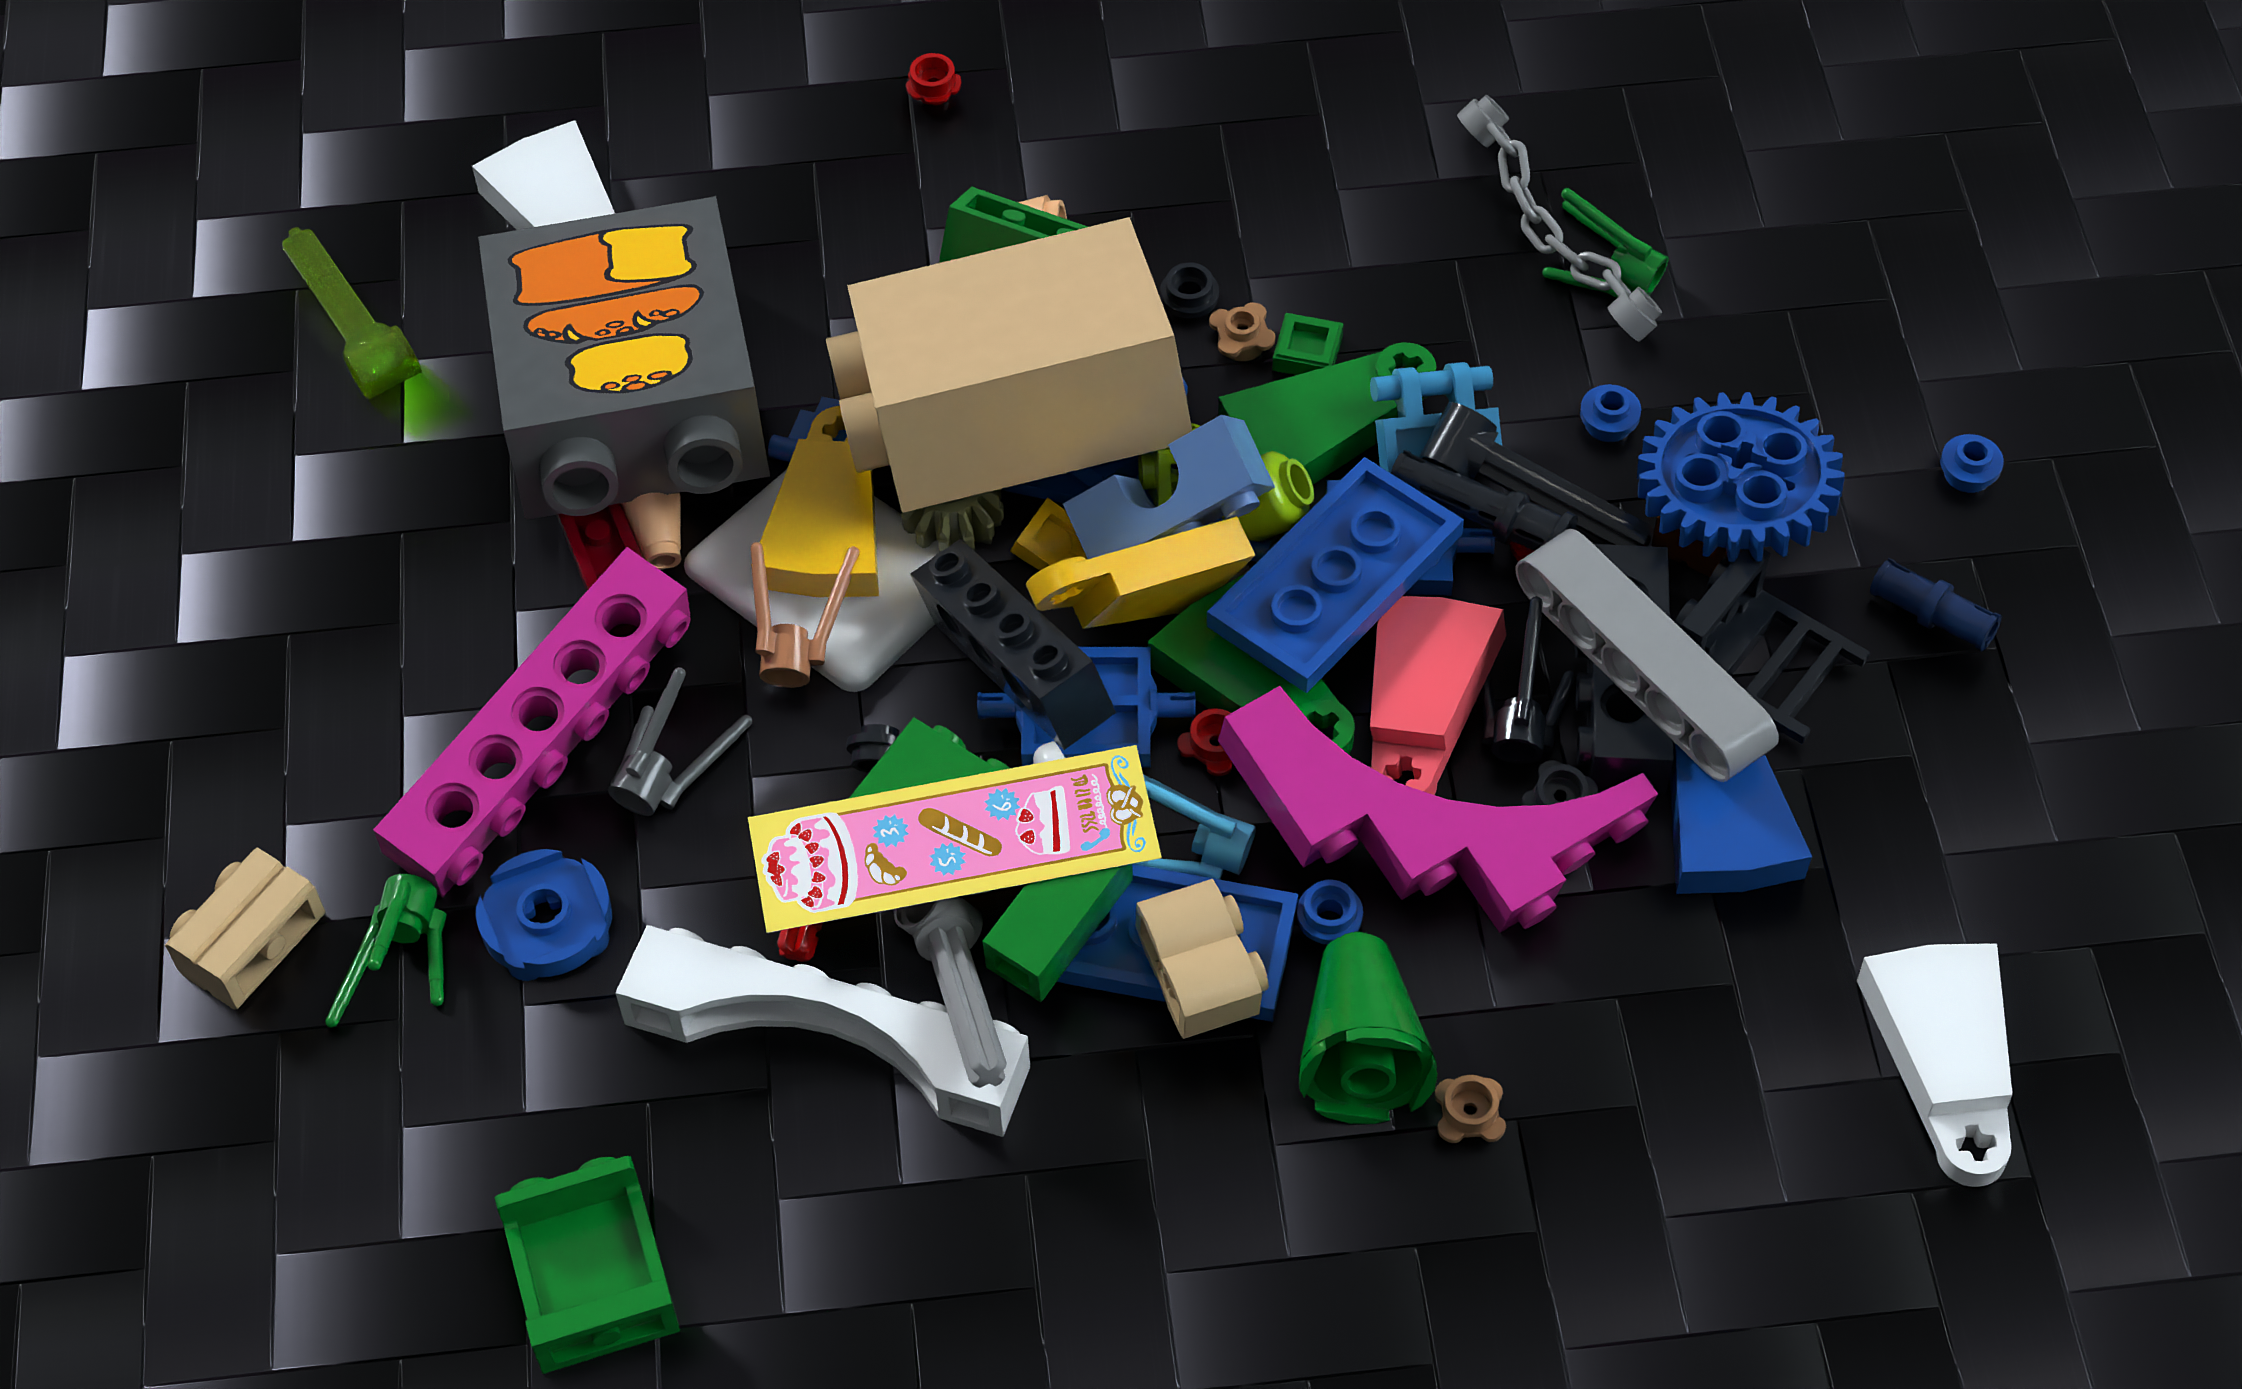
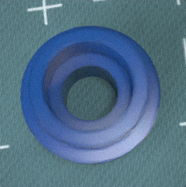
[1580,384,1641,442]
[1940,434,2004,493]
[1297,880,1363,945]

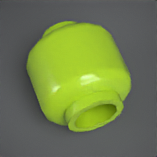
[1221,451,1314,542]

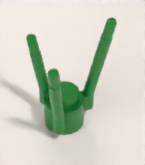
[1542,188,1669,298]
[325,874,447,1028]

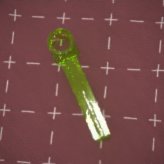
[282,227,422,400]

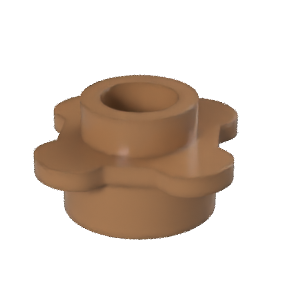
[1209,302,1275,361]
[1435,1075,1506,1143]

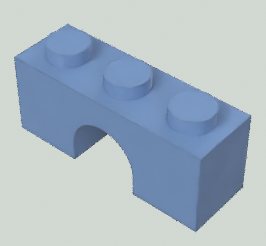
[1063,415,1275,559]

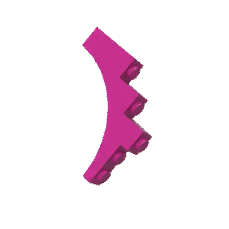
[1218,686,1658,933]

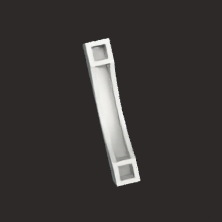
[616,925,1030,1137]

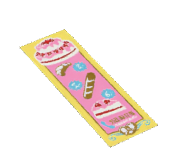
[748,745,1162,933]

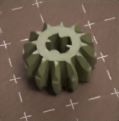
[900,489,1004,552]

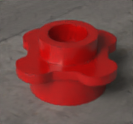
[1178,708,1232,776]

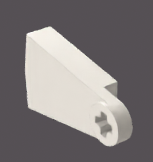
[472,120,615,230]
[1857,943,2012,1187]

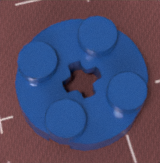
[476,849,612,981]

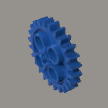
[1637,392,1845,562]

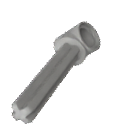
[894,896,1007,1088]

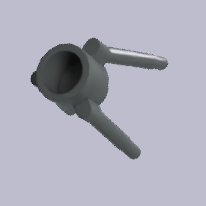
[608,667,752,816]

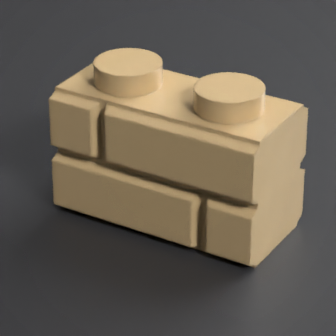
[165,847,326,1010]

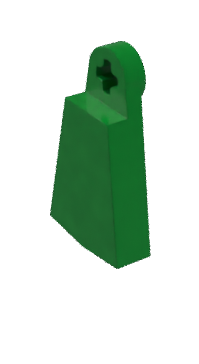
[1218,342,1436,485]
[1148,574,1355,754]

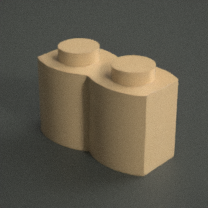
[1135,879,1269,1039]

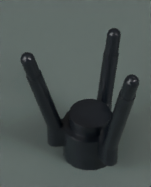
[1479,596,1575,764]

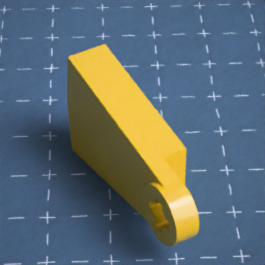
[751,406,879,597]
[1026,516,1256,629]

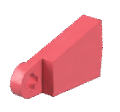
[1370,596,1506,795]

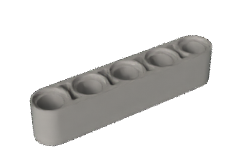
[1516,529,1779,782]

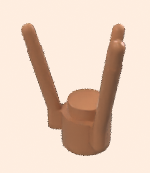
[751,542,860,688]

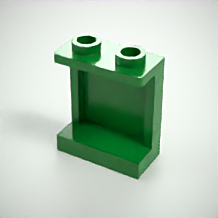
[495,1156,680,1374]

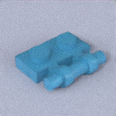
[1370,362,1502,473]

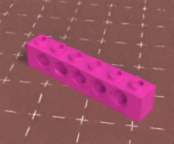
[373,547,691,898]

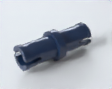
[1870,558,2002,652]

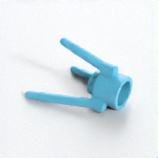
[1134,774,1256,880]

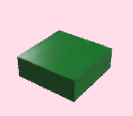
[1272,313,1343,375]

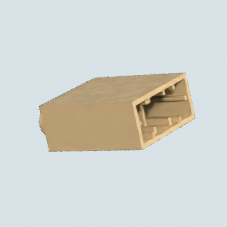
[826,217,1192,513]

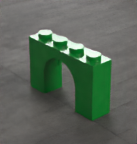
[849,717,1133,1002]

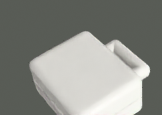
[684,469,939,692]

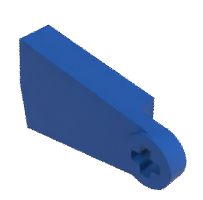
[1670,741,1812,894]

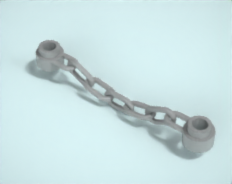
[1457,95,1662,342]

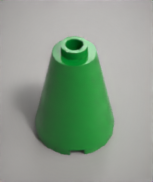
[1298,932,1438,1124]

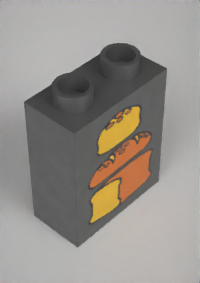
[478,196,770,520]

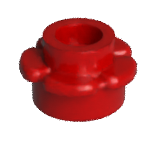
[906,53,961,105]

